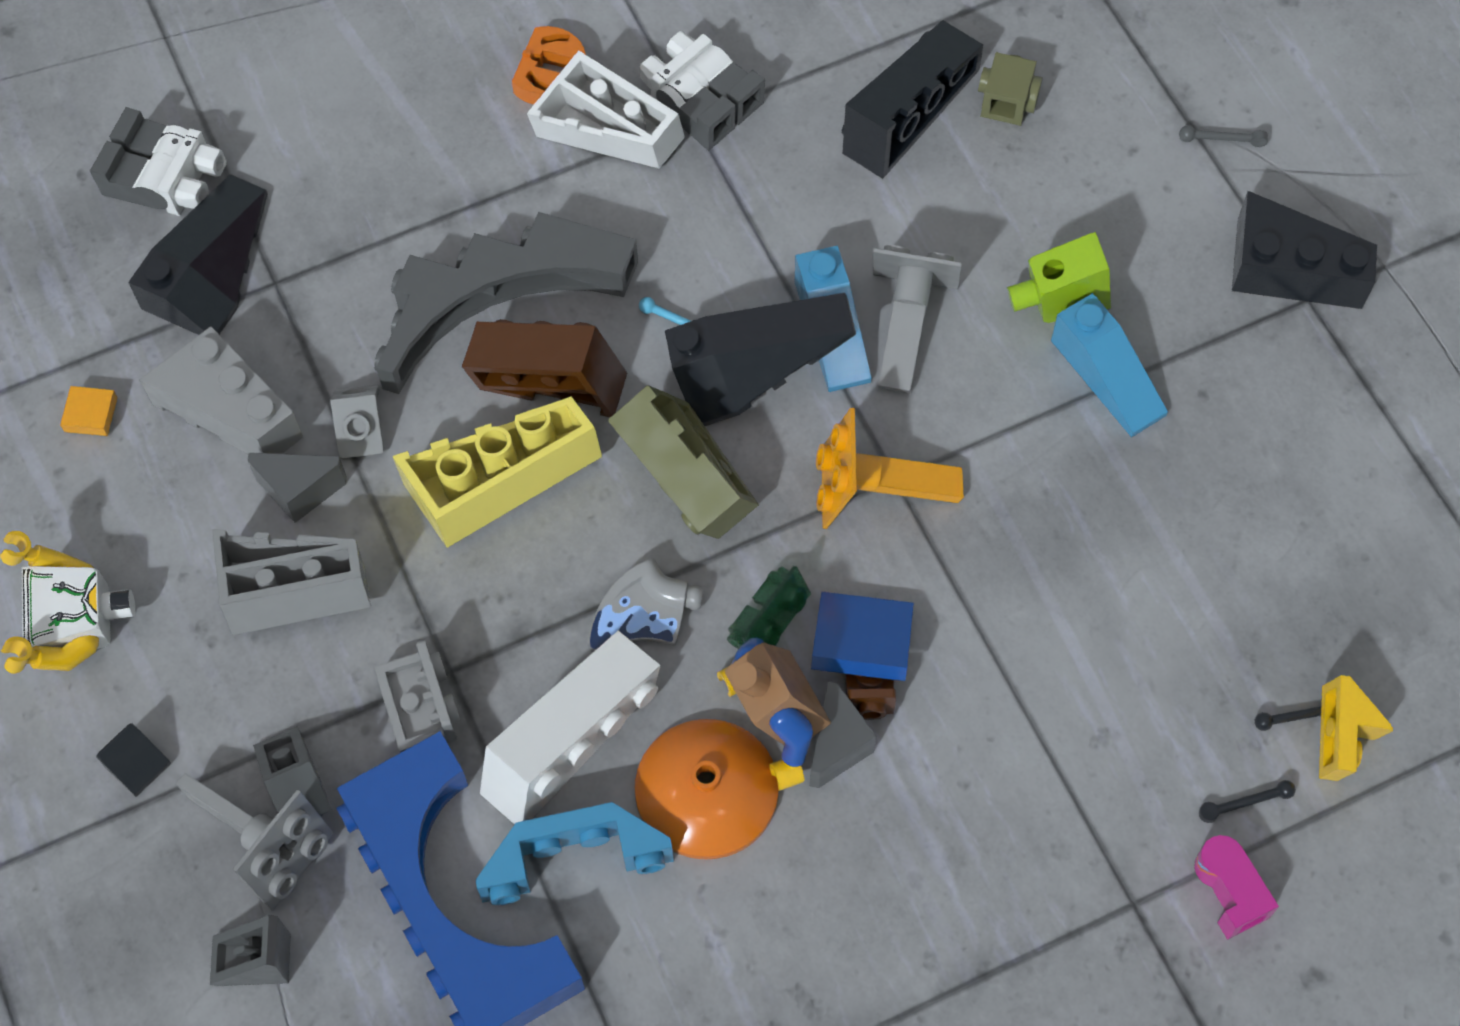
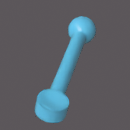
[639,297,691,325]

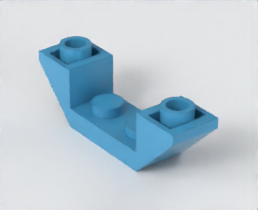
[476,802,674,905]

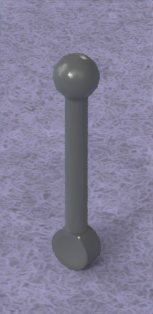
[1179,125,1268,147]

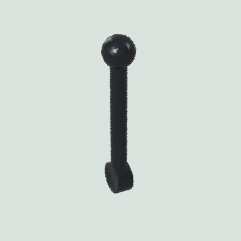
[1254,706,1321,731]
[1199,780,1296,823]

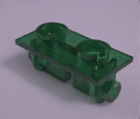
[727,565,811,649]

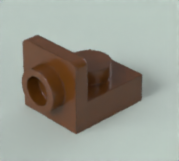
[845,674,896,720]

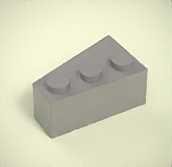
[139,326,303,454]
[212,529,371,635]

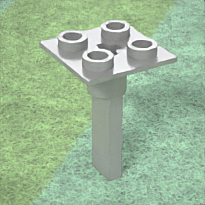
[873,245,962,394]
[176,773,334,911]

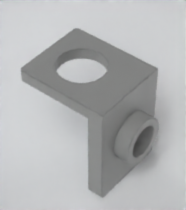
[330,385,384,459]

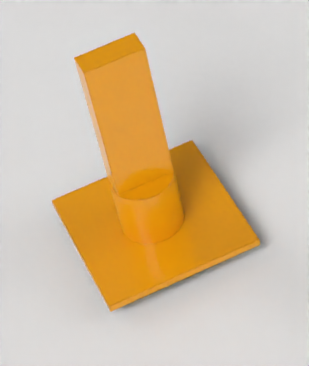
[816,407,964,529]

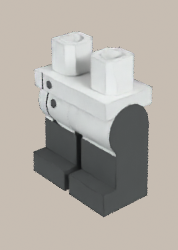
[640,31,765,151]
[90,107,227,216]

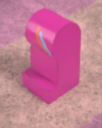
[1194,835,1279,940]

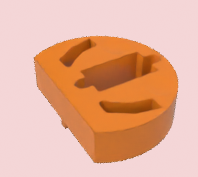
[512,26,586,105]

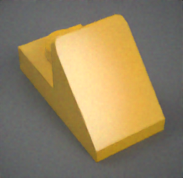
[1319,675,1393,781]

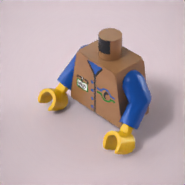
[717,638,831,791]

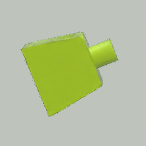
[1007,232,1111,323]

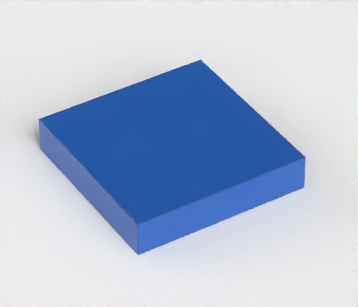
[811,591,914,681]

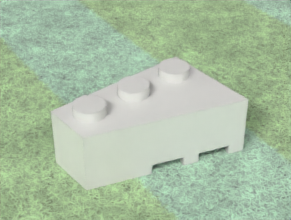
[527,50,685,169]

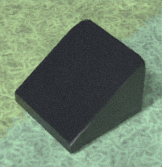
[96,723,171,797]

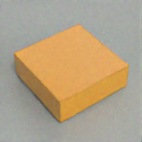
[60,386,118,436]

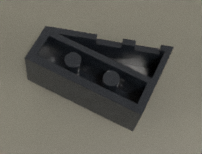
[1232,191,1377,309]

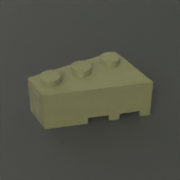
[608,385,759,539]

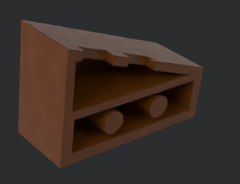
[462,319,628,418]

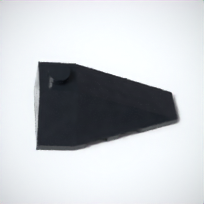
[128,174,268,335]
[665,293,856,426]

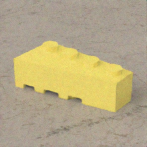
[392,397,602,548]

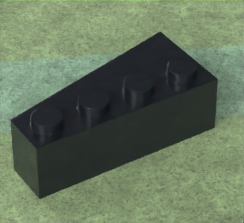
[841,20,984,179]

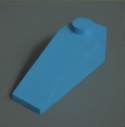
[794,245,872,392]
[1051,293,1168,438]

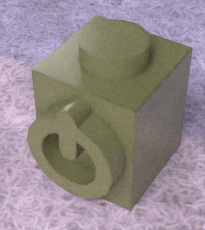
[978,52,1043,126]

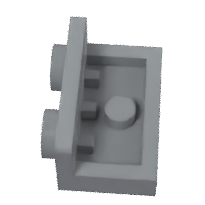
[374,640,461,753]

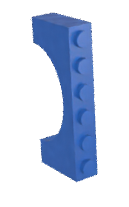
[336,731,585,1026]

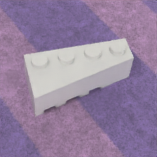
[480,631,660,824]

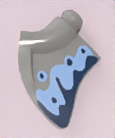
[588,559,703,652]

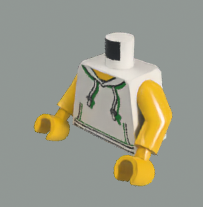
[0,531,135,674]

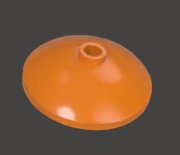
[635,719,779,859]

